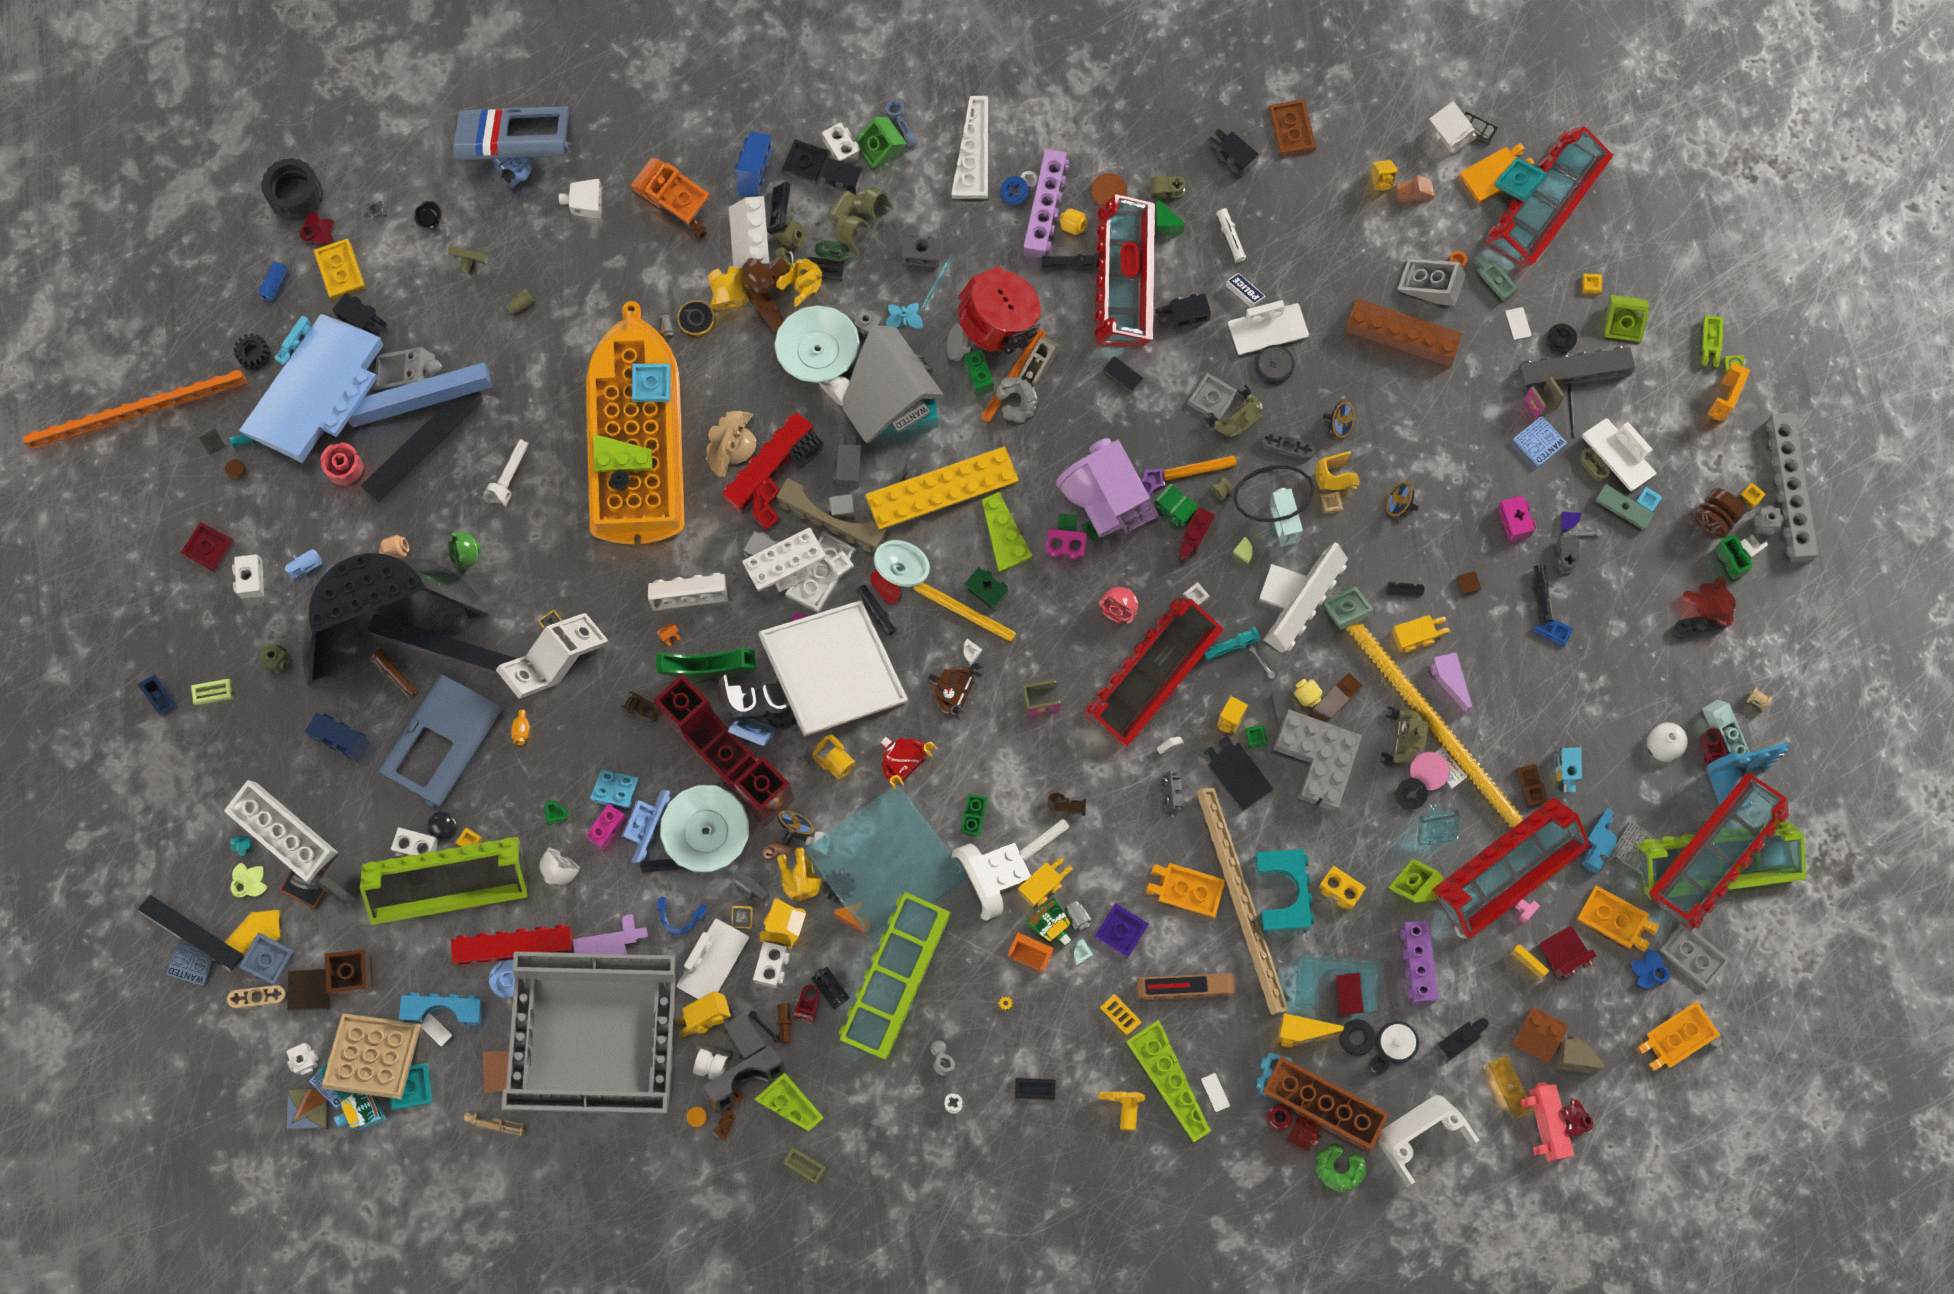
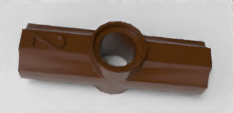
[746,292,785,336]

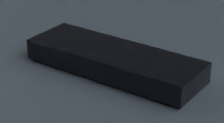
[767,181,791,235]

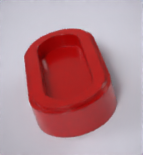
[1121,242,1139,278]
[870,570,901,604]

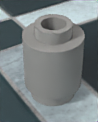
[1064,901,1091,932]

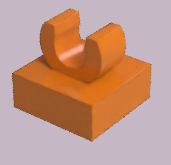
[656,622,680,646]

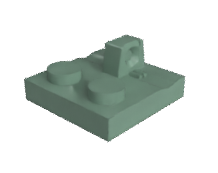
[1323,586,1375,630]

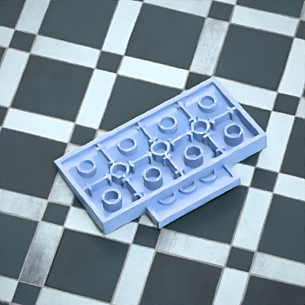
[239,314,383,463]

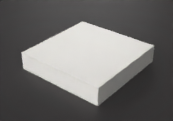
[1259,564,1306,609]

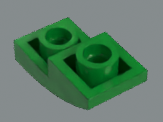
[960,794,988,836]

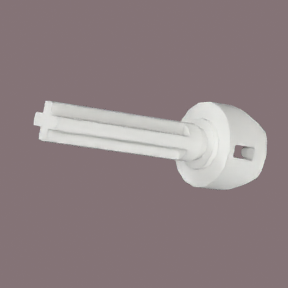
[482,439,529,507]

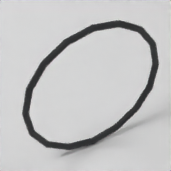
[1233,465,1315,522]

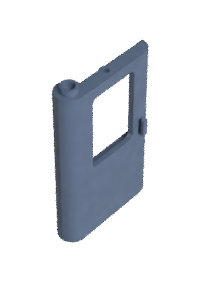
[377,674,503,808]

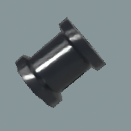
[1369,1054,1390,1075]

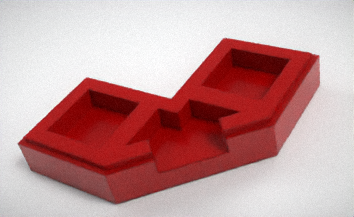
[752,477,780,530]

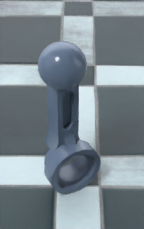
[886,100,918,147]

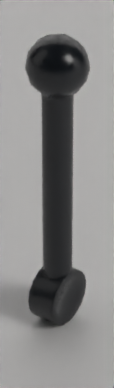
[749,1011,780,1042]

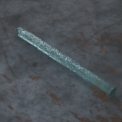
[921,254,954,309]

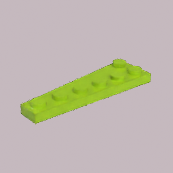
[1126,1020,1211,1143]

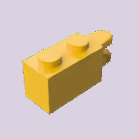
[1392,615,1450,653]
[1018,857,1073,909]
[676,991,731,1037]

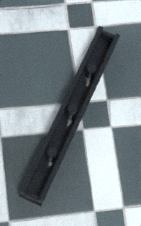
[361,391,484,503]
[367,614,517,677]

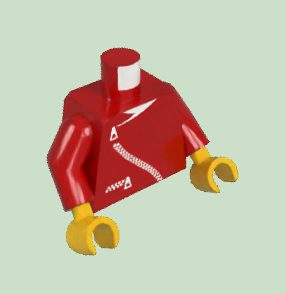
[880,736,938,790]

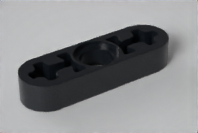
[1673,612,1730,639]

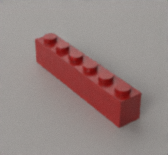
[723,412,815,513]
[451,924,574,966]

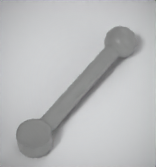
[1563,529,1603,537]
[1249,645,1275,679]

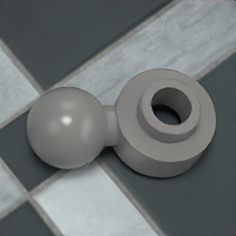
[930,1040,955,1076]

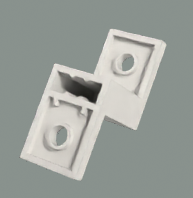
[496,613,608,699]

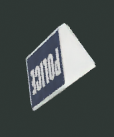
[1226,273,1265,308]

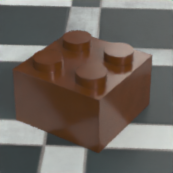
[325,949,372,997]

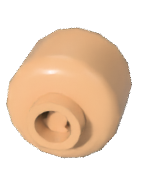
[379,535,409,557]

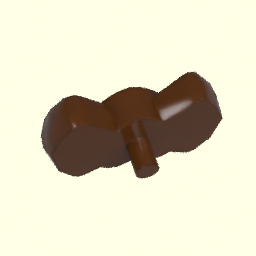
[713,1110,736,1139]

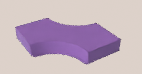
[1141,468,1165,497]

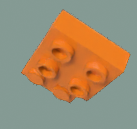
[630,157,710,224]

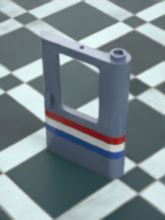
[453,106,569,160]

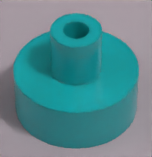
[230,836,251,856]

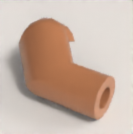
[763,842,792,859]

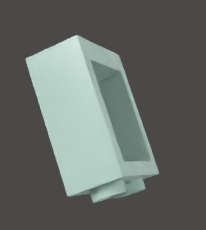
[1269,488,1303,547]

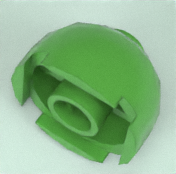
[448,532,481,571]

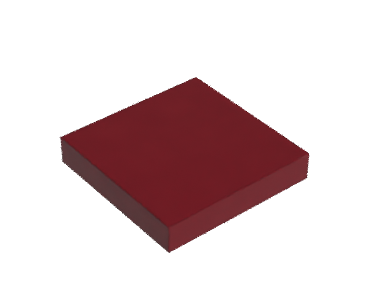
[180,522,234,572]

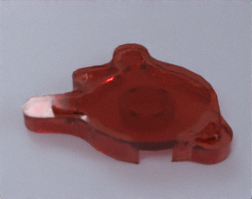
[1682,577,1736,627]

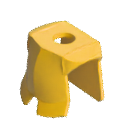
[707,266,749,310]
[1314,452,1360,491]
[760,899,806,949]

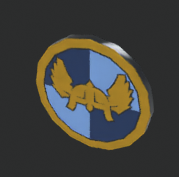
[1323,401,1355,438]
[1386,482,1419,520]
[777,811,814,844]

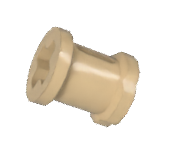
[1746,687,1773,712]

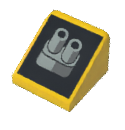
[732,906,753,929]

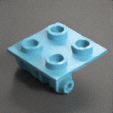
[590,769,639,810]

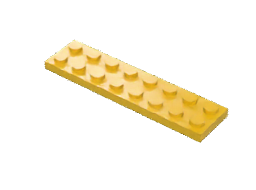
[865,446,1019,530]

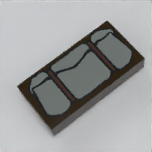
[1464,111,1498,144]

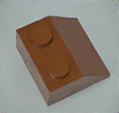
[1512,1007,1569,1064]

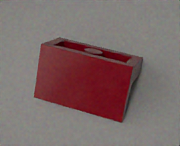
[1336,973,1364,1017]

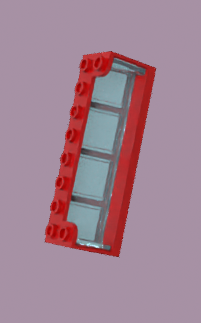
[1094,195,1155,346]

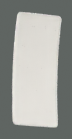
[419,1013,452,1046]

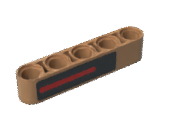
[1137,973,1235,1000]

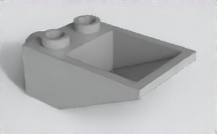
[373,347,442,391]

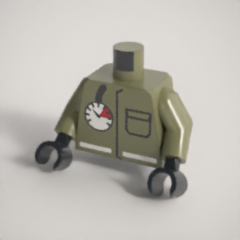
[1204,385,1263,437]
[1380,706,1428,766]

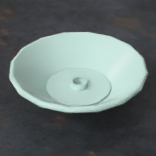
[774,305,860,383]
[660,785,749,872]

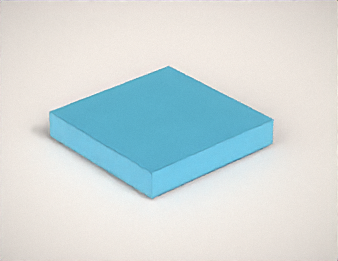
[632,364,671,402]

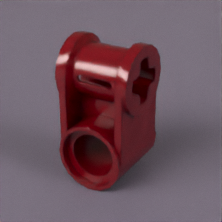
[1700,728,1727,767]
[793,984,821,1025]

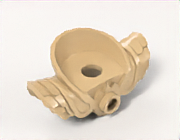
[706,411,756,477]

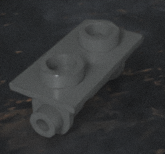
[1161,771,1183,813]

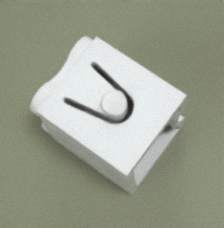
[1430,101,1477,154]

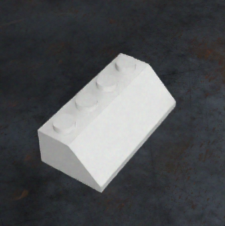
[729,196,770,269]
[648,573,729,611]

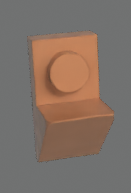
[1395,175,1435,203]

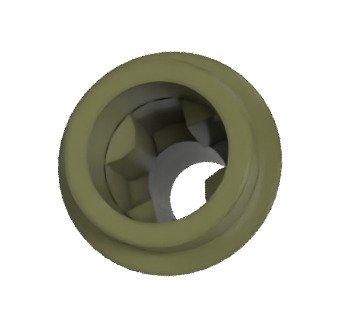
[506,289,535,314]

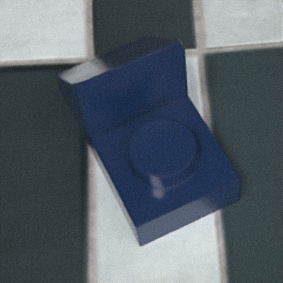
[137,674,176,715]

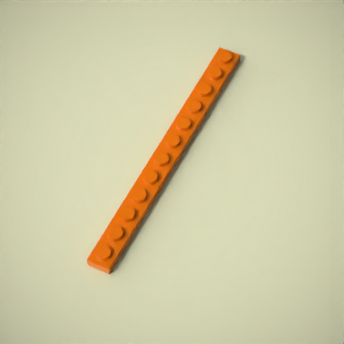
[22,370,248,450]

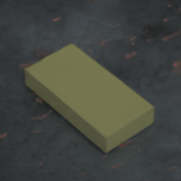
[782,1146,827,1186]

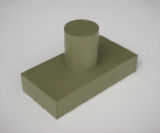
[448,246,489,273]

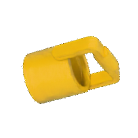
[812,734,856,780]

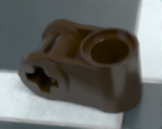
[620,691,659,723]

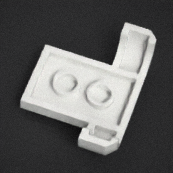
[951,843,1031,921]

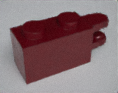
[1179,507,1215,561]

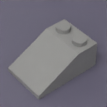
[1398,258,1466,306]

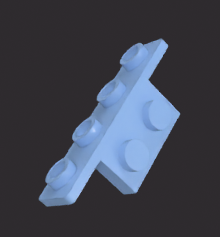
[621,790,670,863]

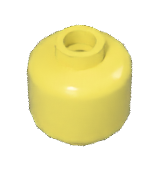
[1294,678,1323,708]

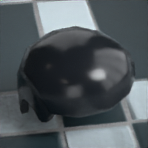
[414,201,442,230]
[427,811,457,841]

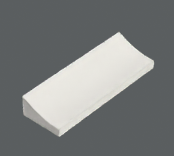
[224,780,338,883]

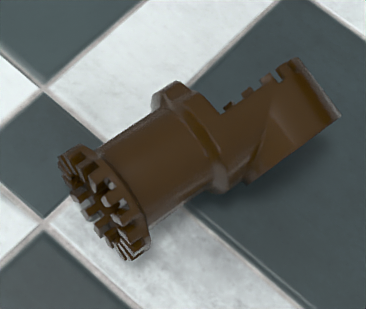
[1048,793,1086,816]

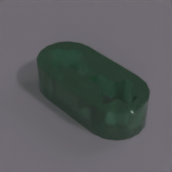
[815,240,850,261]

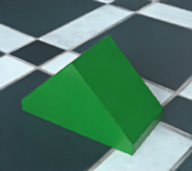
[1155,200,1185,234]

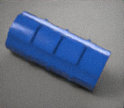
[257,261,288,302]

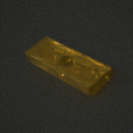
[1488,1055,1533,1119]

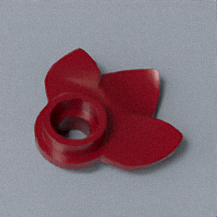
[300,212,334,245]
[1560,1098,1593,1137]

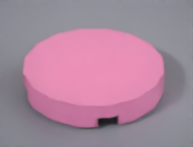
[1410,752,1450,791]

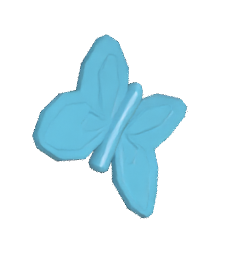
[886,303,923,329]

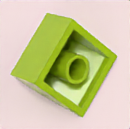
[1604,295,1650,342]

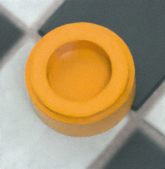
[686,1107,707,1128]

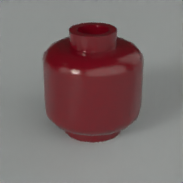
[1265,1104,1293,1132]

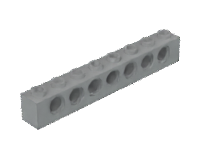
[1766,412,1818,563]

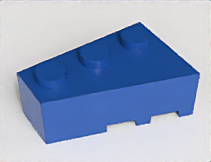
[734,131,772,197]

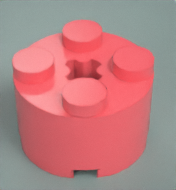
[321,443,364,486]

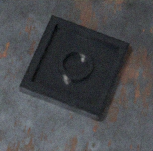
[782,139,829,184]

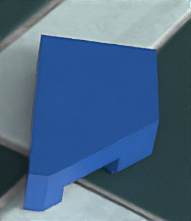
[1532,620,1574,647]

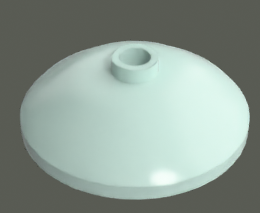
[874,540,930,587]

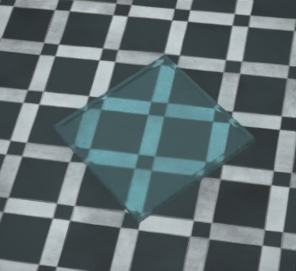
[804,784,968,945]

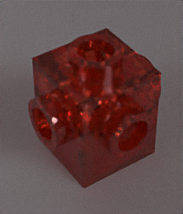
[1287,1115,1321,1151]

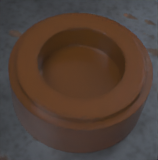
[225,459,246,479]

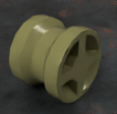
[1210,477,1234,501]

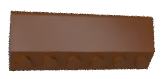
[1345,298,1463,367]

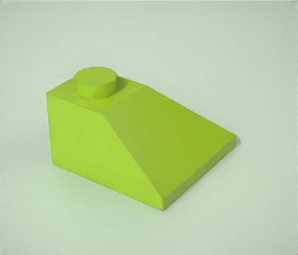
[1388,859,1445,903]

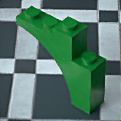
[655,648,756,683]

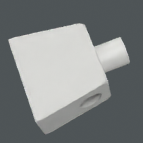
[559,179,602,218]

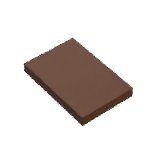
[1269,99,1316,156]

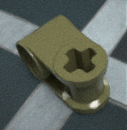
[1150,176,1185,200]

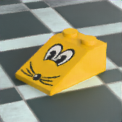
[1276,1013,1344,1049]

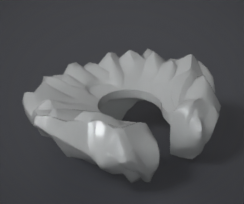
[996,377,1038,423]

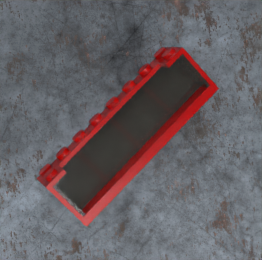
[1082,598,1224,747]

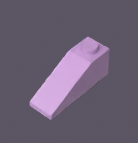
[1430,652,1472,712]

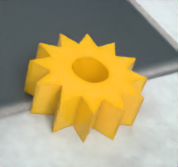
[998,996,1014,1012]

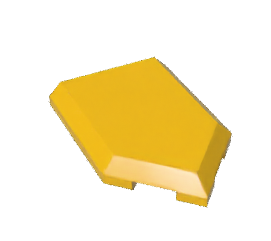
[225,910,280,959]

